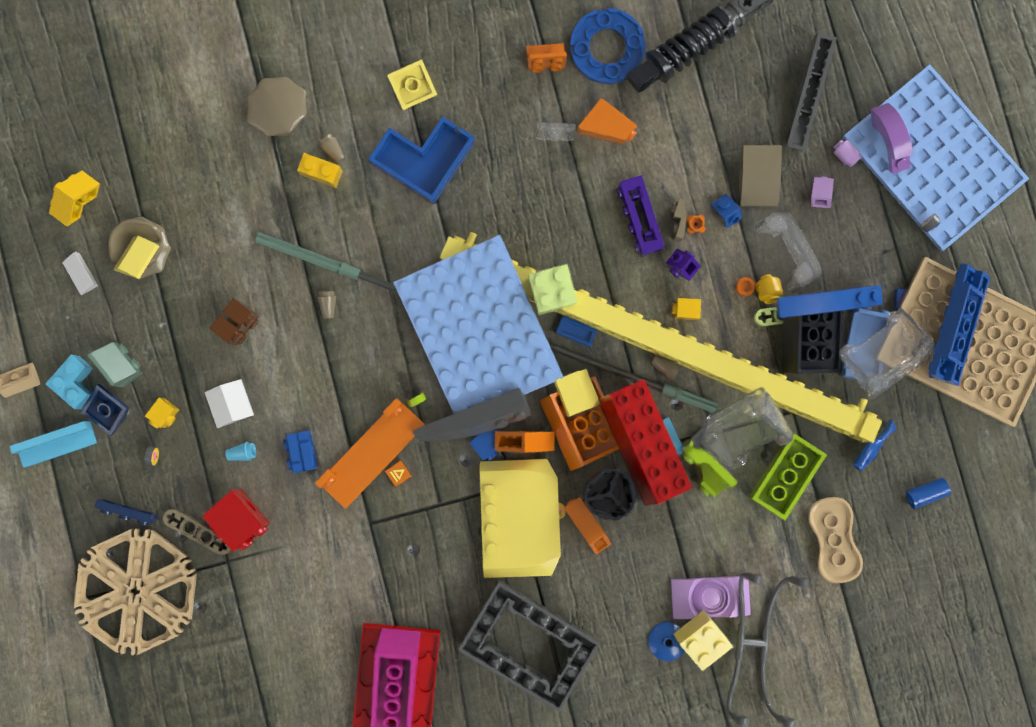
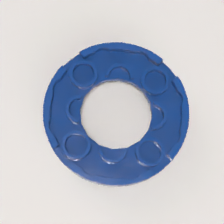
[570,8,646,84]

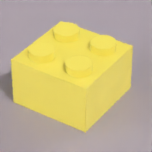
[674,610,733,671]

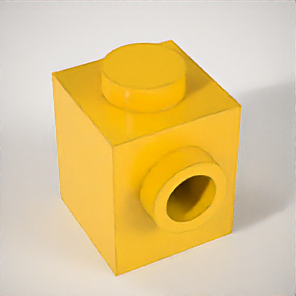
[145,398,180,429]

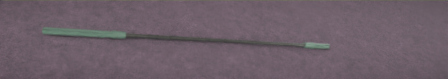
[255,232,718,413]

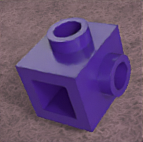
[666,249,701,281]

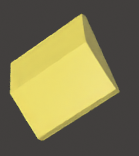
[387,59,437,110]
[114,236,159,279]
[554,369,601,417]

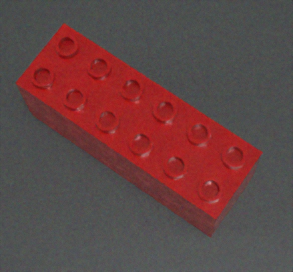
[599,379,692,506]

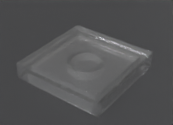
[536,122,576,141]

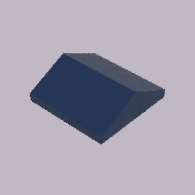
[81,384,129,436]

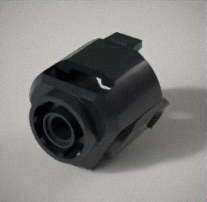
[583,468,637,521]

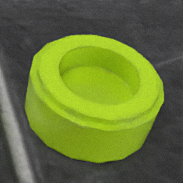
[407,392,426,407]

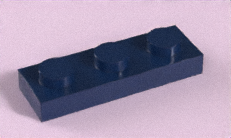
[95,499,158,525]

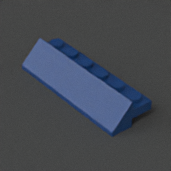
[928,263,991,386]

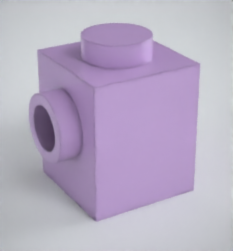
[811,177,834,208]

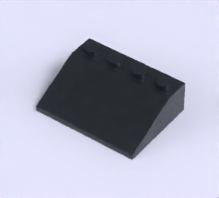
[782,295,843,374]

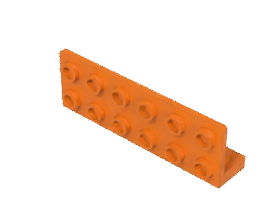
[315,398,425,508]

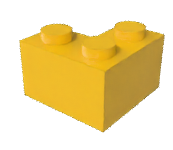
[49,171,100,226]

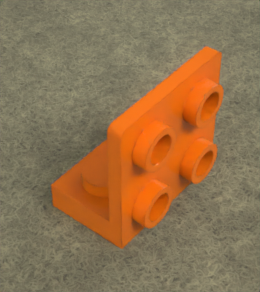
[526,44,567,72]

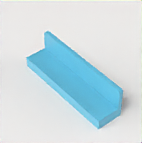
[10,421,97,468]

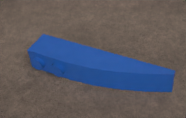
[776,285,882,318]

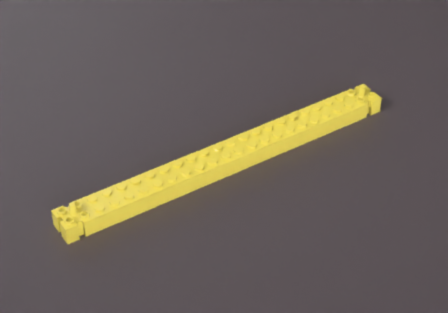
[440,232,882,443]

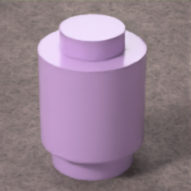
[833,139,862,167]

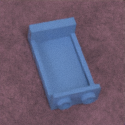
[840,307,895,384]

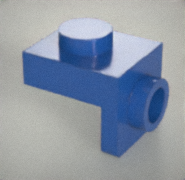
[711,194,742,228]

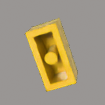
[297,153,343,188]

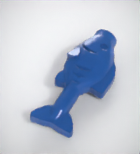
[852,419,897,471]

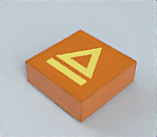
[385,460,412,487]

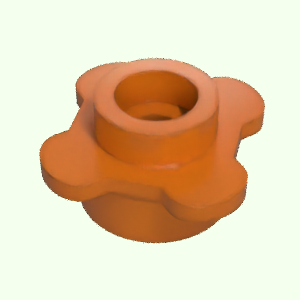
[686,214,706,234]

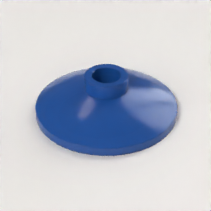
[648,622,685,661]

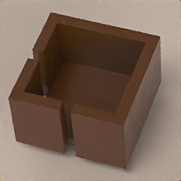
[209,298,260,346]

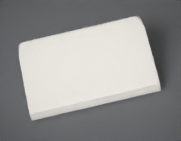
[62,252,98,295]

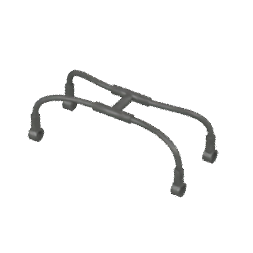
[726,572,809,727]

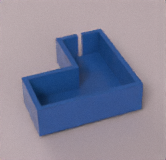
[368,116,475,205]

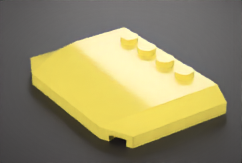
[480,459,561,578]

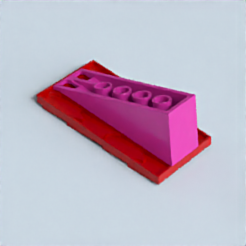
[352,623,441,727]

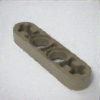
[163,509,231,555]

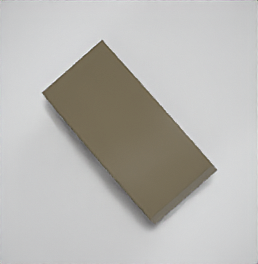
[670,198,686,242]

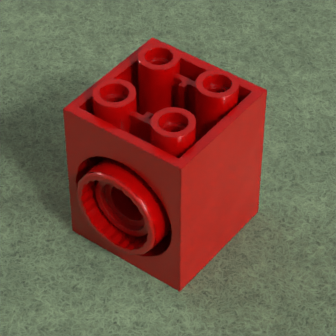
[202,489,271,552]

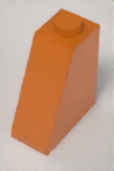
[577,98,637,145]
[495,431,555,453]
[564,497,611,555]

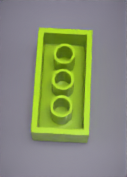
[748,433,827,520]

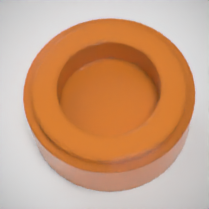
[735,277,755,297]

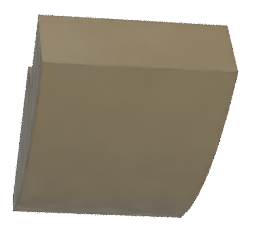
[739,145,782,207]

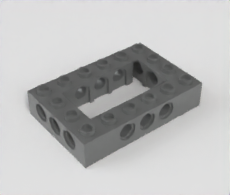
[458,580,600,712]

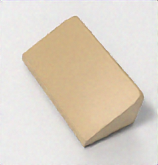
[0,363,40,398]

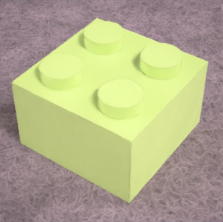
[528,264,578,315]

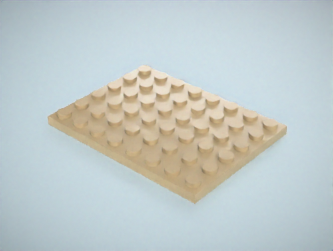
[874,257,1036,427]

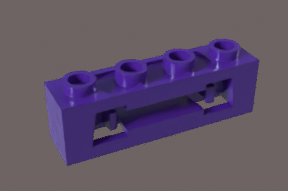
[617,175,665,257]

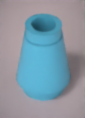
[226,442,256,461]

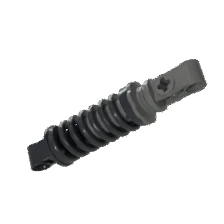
[626,0,774,93]

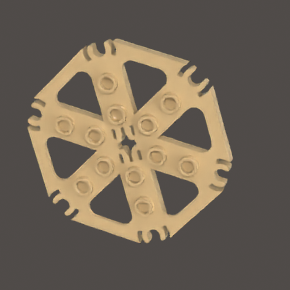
[74,528,197,655]

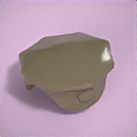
[246,76,307,137]
[108,216,171,279]

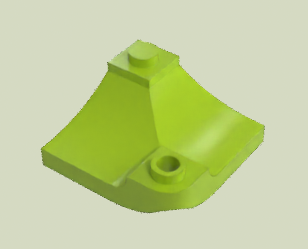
[681,439,738,497]

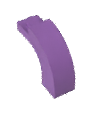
[871,103,913,174]

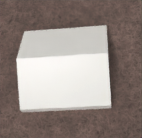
[205,379,254,428]

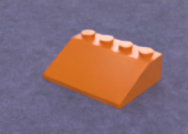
[539,376,619,471]

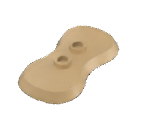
[808,497,863,583]

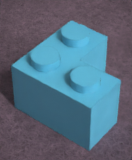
[46,354,94,410]

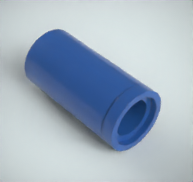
[905,478,951,509]

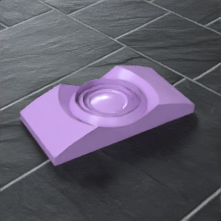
[671,576,751,619]

